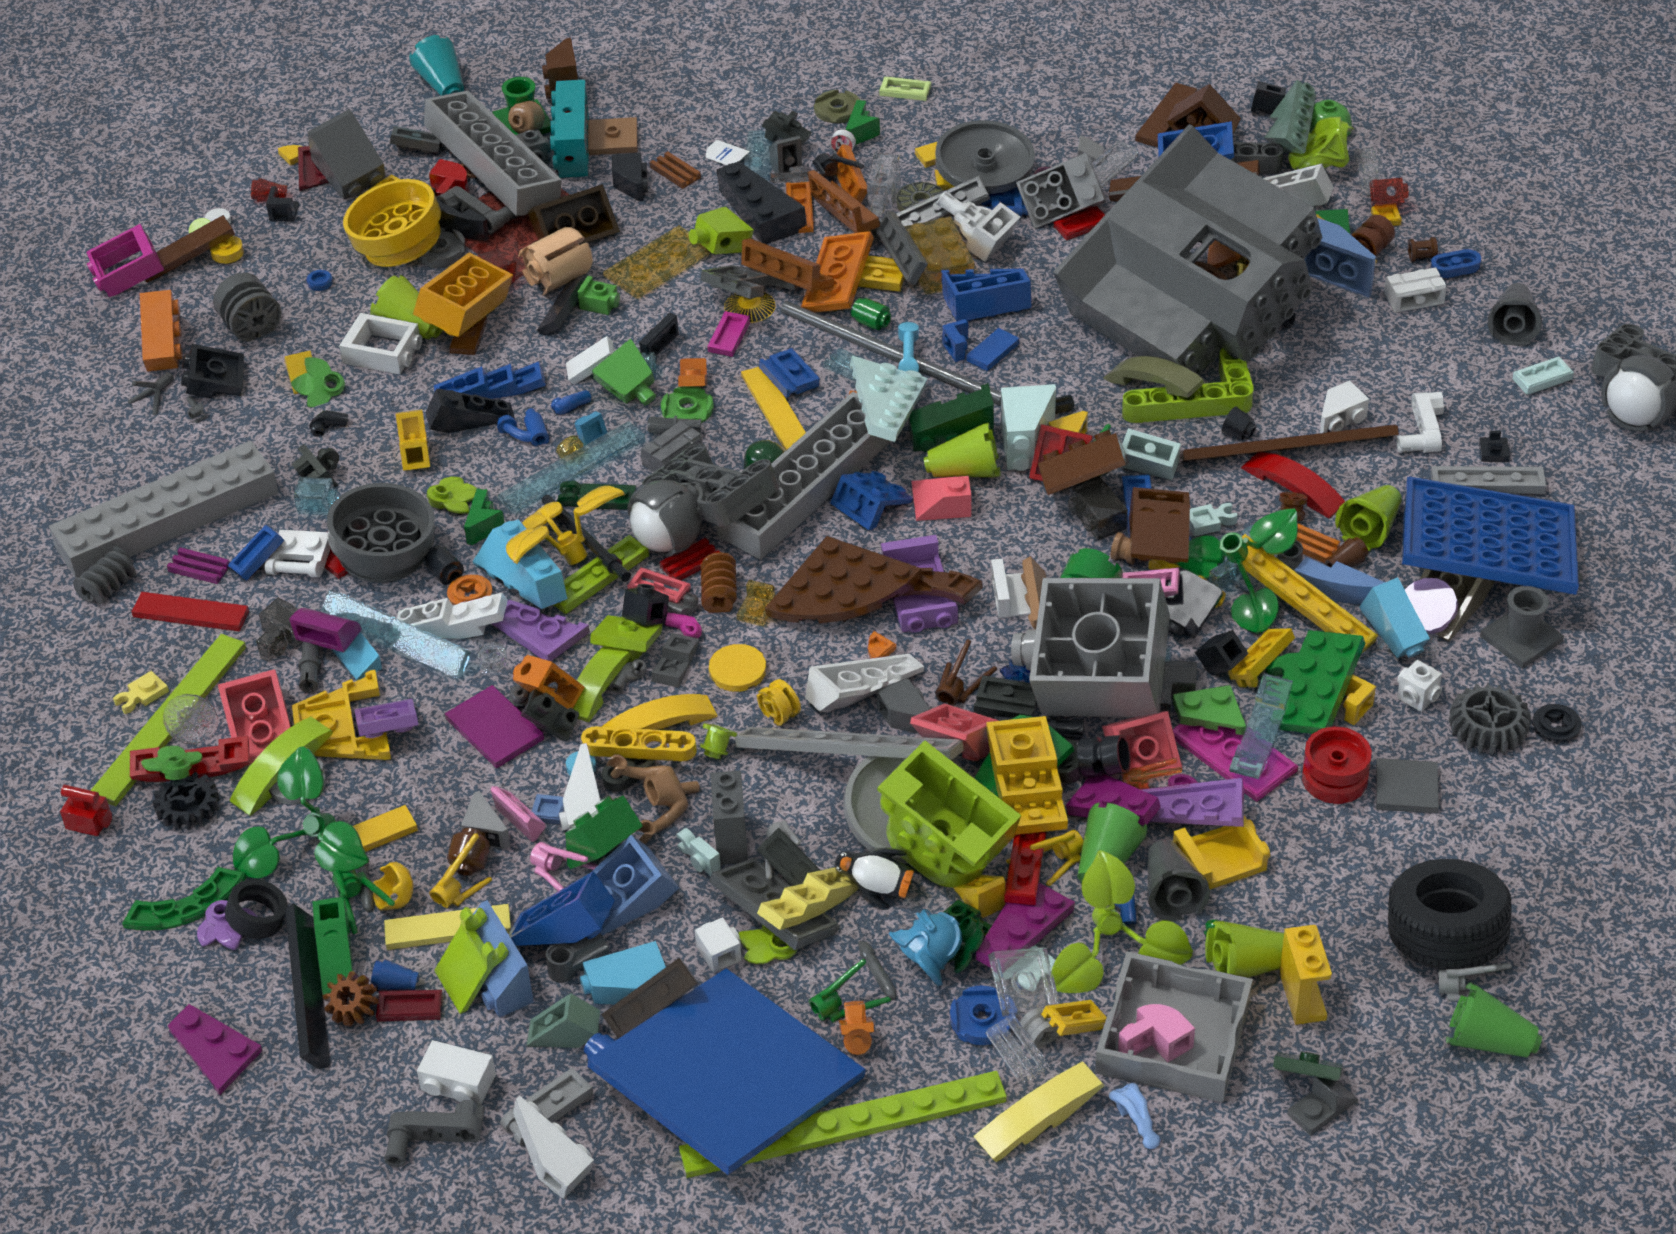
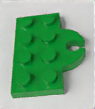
[1261,630,1366,734]

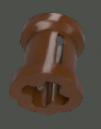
[1407,237,1438,262]

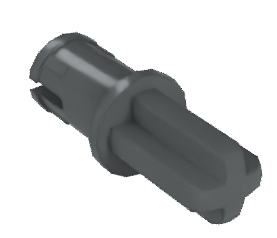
[647,416,701,433]

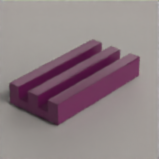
[167,547,230,584]

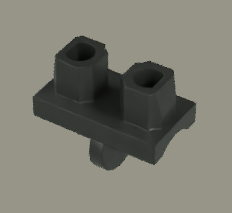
[762,111,812,146]
[291,444,340,492]
[521,689,579,741]

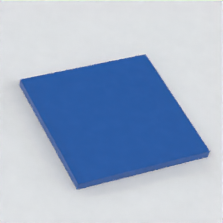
[1402,476,1579,595]
[588,968,866,1175]

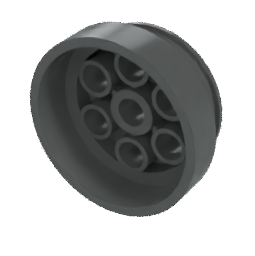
[327,483,435,583]

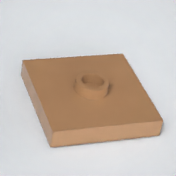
[588,117,638,155]

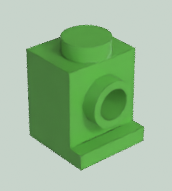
[578,276,620,315]

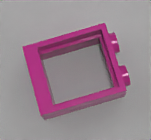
[86,224,164,297]

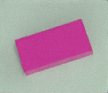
[707,311,750,357]

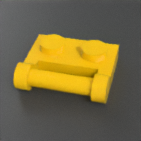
[858,255,905,292]

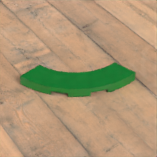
[122,867,247,931]

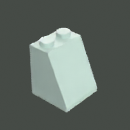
[1001,384,1056,471]

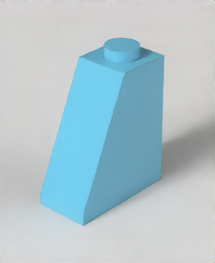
[1359,577,1430,658]
[580,941,674,1005]

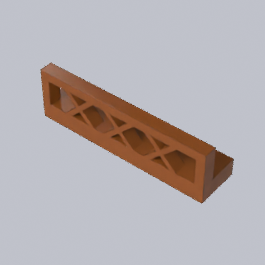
[807,170,880,233]
[741,238,834,291]

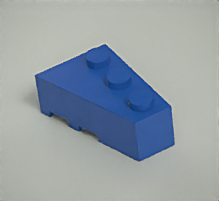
[941,268,1032,322]

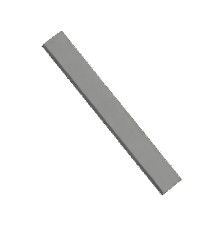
[735,727,964,760]

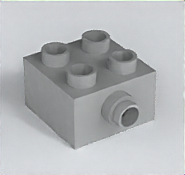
[1011,578,1170,717]

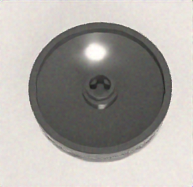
[935,120,1035,194]

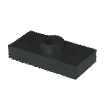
[756,827,820,886]

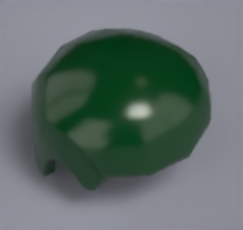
[744,440,785,469]

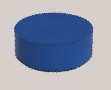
[306,270,333,291]

